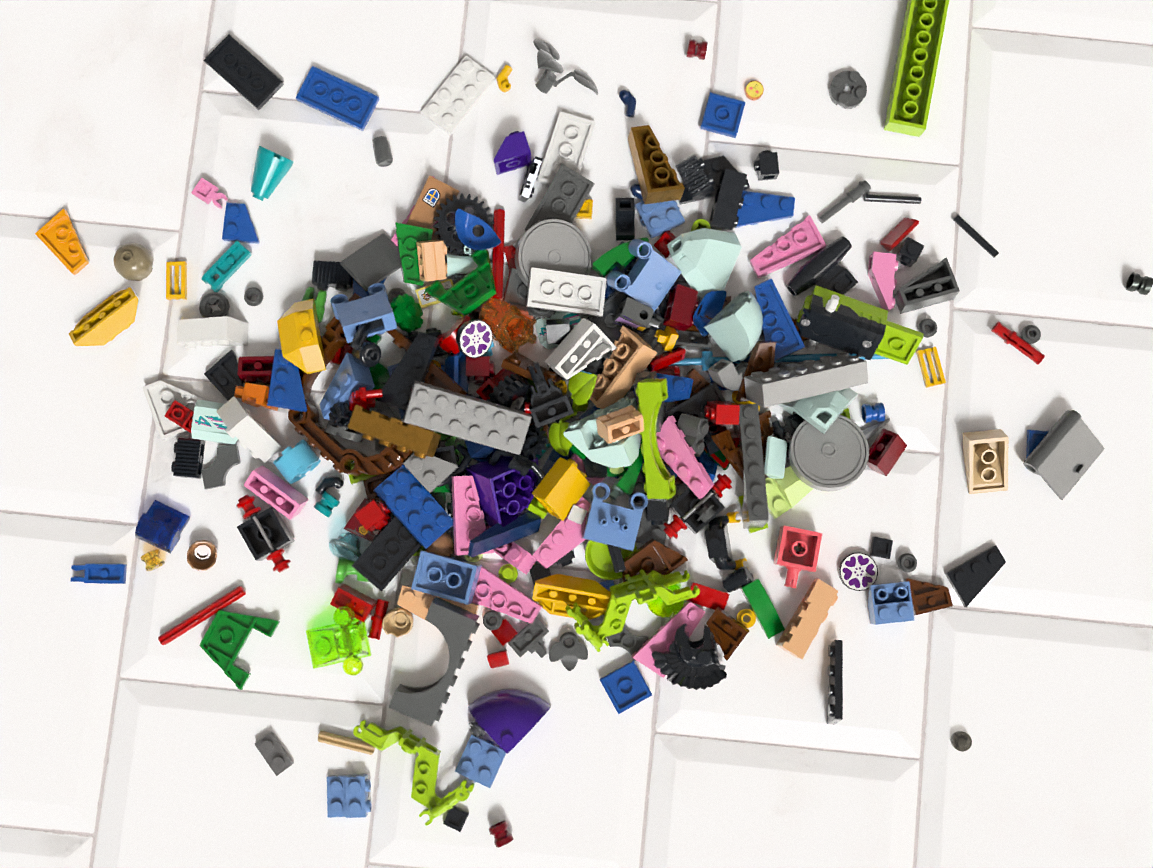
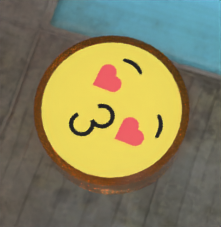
[745,80,764,101]

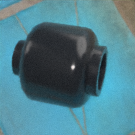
[352,340,382,367]

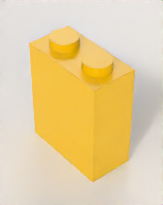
[532,457,591,521]

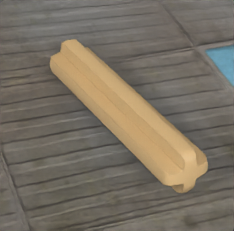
[317,731,375,755]

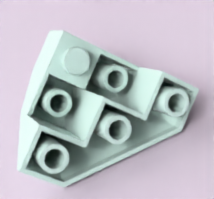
[667,228,742,300]
[778,388,858,434]
[563,397,641,468]

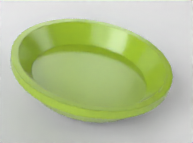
[585,540,637,580]

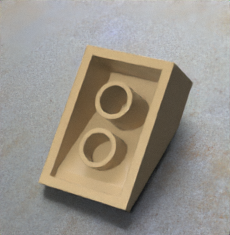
[963,429,1009,494]

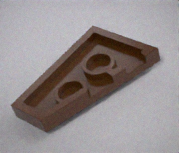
[735,341,776,402]

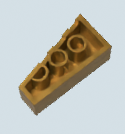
[628,125,685,205]
[347,405,441,459]

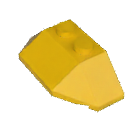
[68,287,138,346]
[277,299,326,374]
[533,574,611,620]

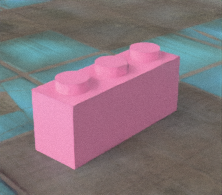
[243,465,309,520]

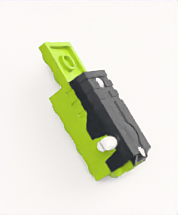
[796,285,924,365]

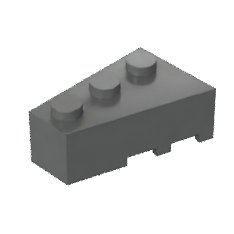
[894,257,960,314]

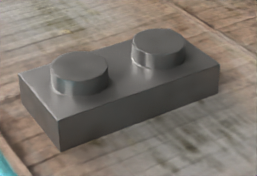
[254,731,294,777]

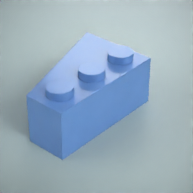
[320,353,375,420]

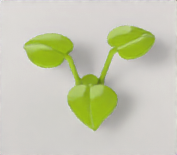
[525,372,597,456]

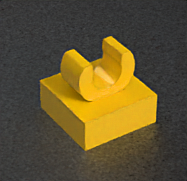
[654,326,679,352]

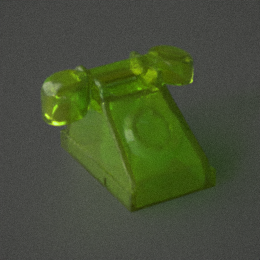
[306,606,372,676]

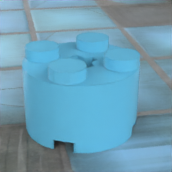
[273,439,321,484]

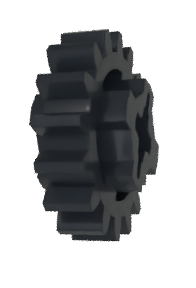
[520,424,549,460]

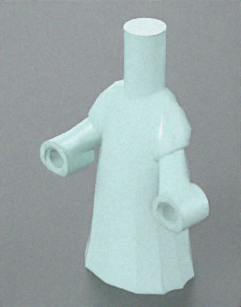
[446,246,492,277]

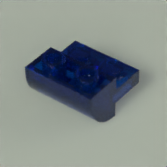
[135,500,190,554]

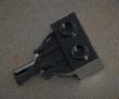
[527,362,574,428]

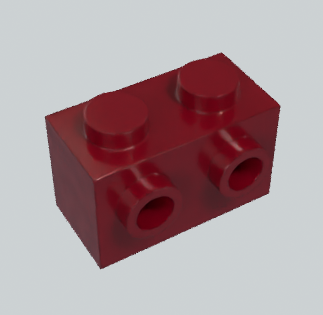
[663,284,699,331]
[238,356,274,384]
[466,356,495,385]
[867,428,908,477]

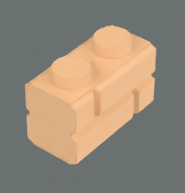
[416,240,447,281]
[596,405,644,444]

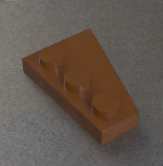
[501,352,561,387]

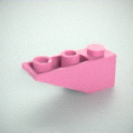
[868,252,898,312]
[486,524,536,575]

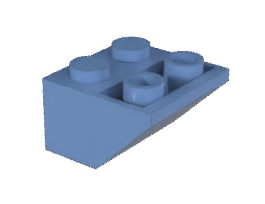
[868,581,915,625]

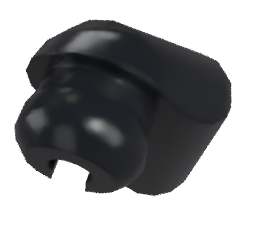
[315,475,344,495]

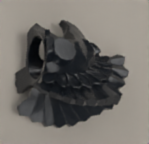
[652,623,727,691]

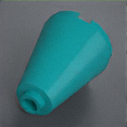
[250,146,294,201]

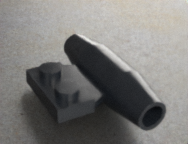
[786,236,858,296]

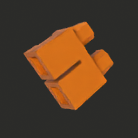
[234,383,278,411]

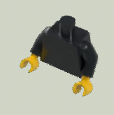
[705,511,748,570]

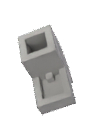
[707,359,748,391]

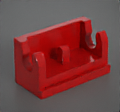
[330,584,377,622]

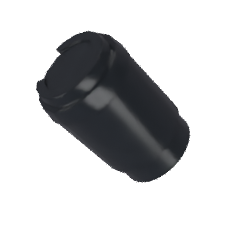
[722,566,754,593]

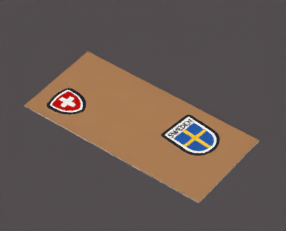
[406,175,460,240]

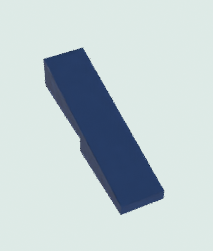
[468,511,542,557]

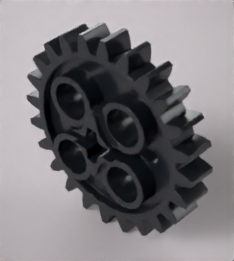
[433,193,494,255]

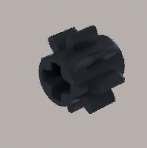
[328,402,353,427]

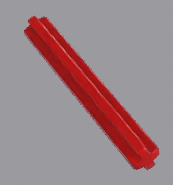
[492,209,505,300]
[158,586,246,645]

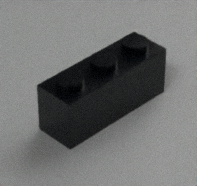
[709,169,749,231]

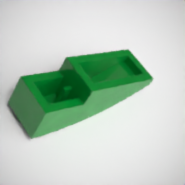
[592,237,649,278]
[740,579,785,639]

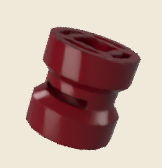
[686,39,708,60]
[488,820,514,848]

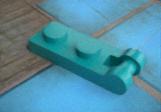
[201,241,252,292]

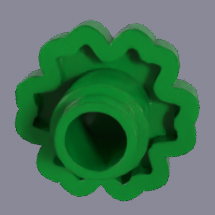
[390,294,423,333]

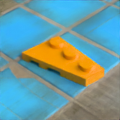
[35,208,89,275]

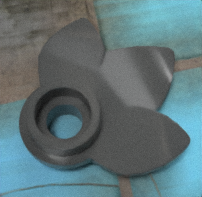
[549,632,588,672]

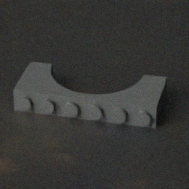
[734,404,769,529]
[388,597,480,727]

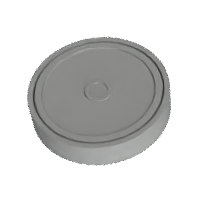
[515,219,592,287]
[789,415,869,492]

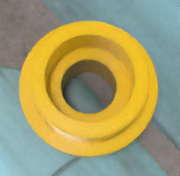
[736,609,756,628]

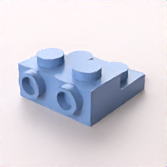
[327,774,372,818]

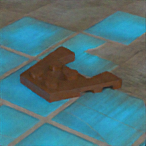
[711,411,773,482]

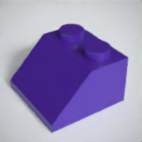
[493,131,532,175]

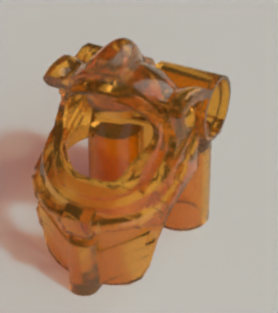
[479,298,537,354]

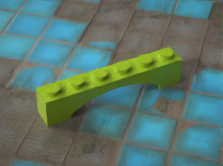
[636,378,676,499]

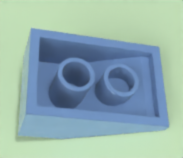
[411,551,482,605]

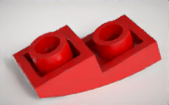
[164,400,194,434]

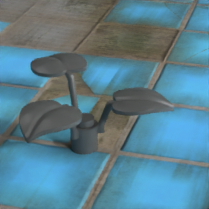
[533,38,599,95]

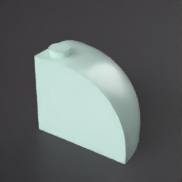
[704,291,763,362]

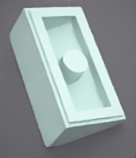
[764,436,787,479]

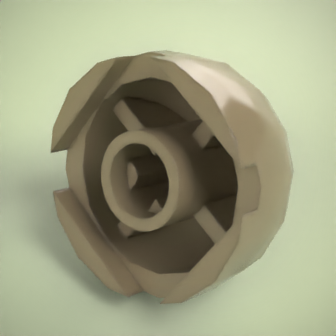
[113,242,154,281]

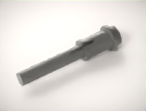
[818,180,871,224]

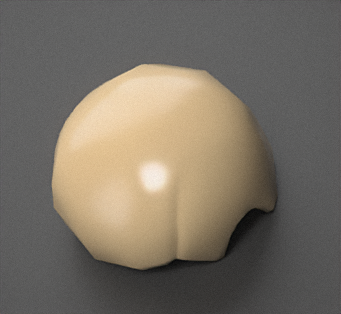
[382,607,414,638]

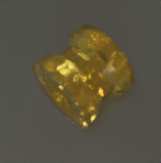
[140,549,165,572]

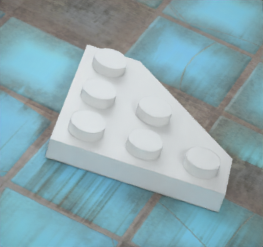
[142,380,208,441]

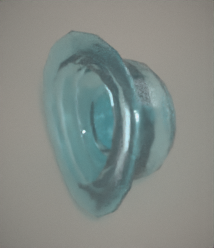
[328,532,361,561]

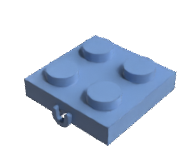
[635,201,685,239]
[455,734,507,789]

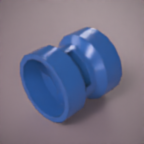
[861,402,885,423]

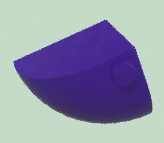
[465,455,539,527]
[468,688,551,754]

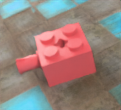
[773,525,823,589]

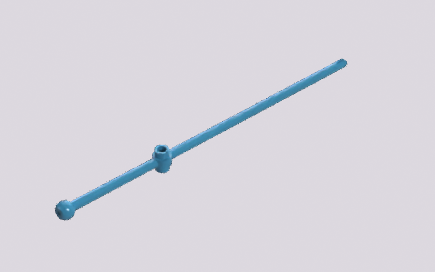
[669,351,888,371]

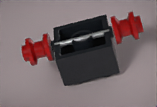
[663,473,732,539]
[236,495,295,573]

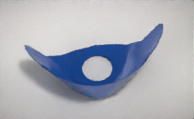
[455,209,501,250]
[693,290,727,336]

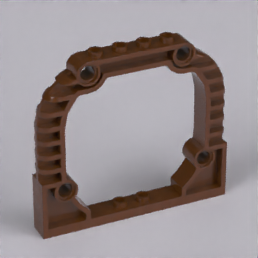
[288,293,468,476]

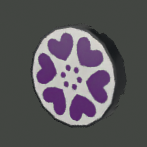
[456,319,493,358]
[839,552,878,591]

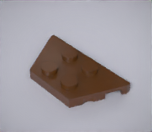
[622,539,688,601]

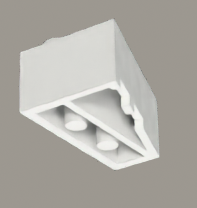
[545,318,617,379]
[216,396,282,463]

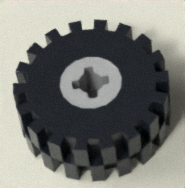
[487,374,535,412]

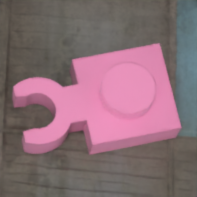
[191,178,228,209]

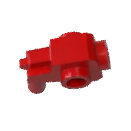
[349,387,383,411]

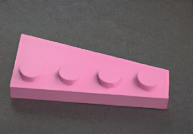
[750,215,827,278]
[656,416,714,499]
[452,476,494,555]
[531,497,590,569]
[472,567,543,623]
[631,601,705,678]

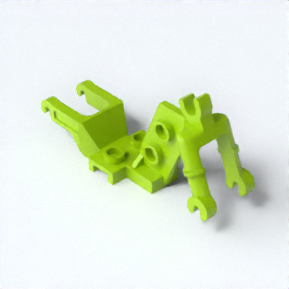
[565,570,700,652]
[353,719,475,826]

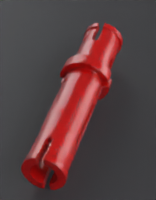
[991,321,1045,365]

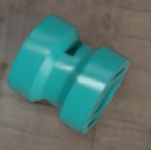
[313,491,340,518]

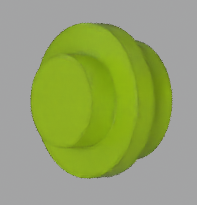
[498,564,518,583]

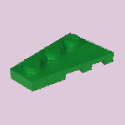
[395,222,433,286]

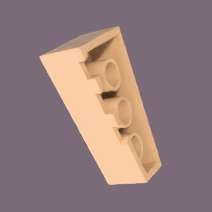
[589,326,657,409]
[776,579,838,660]
[397,585,480,640]

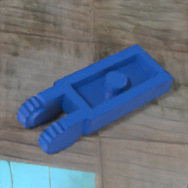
[70,564,127,584]

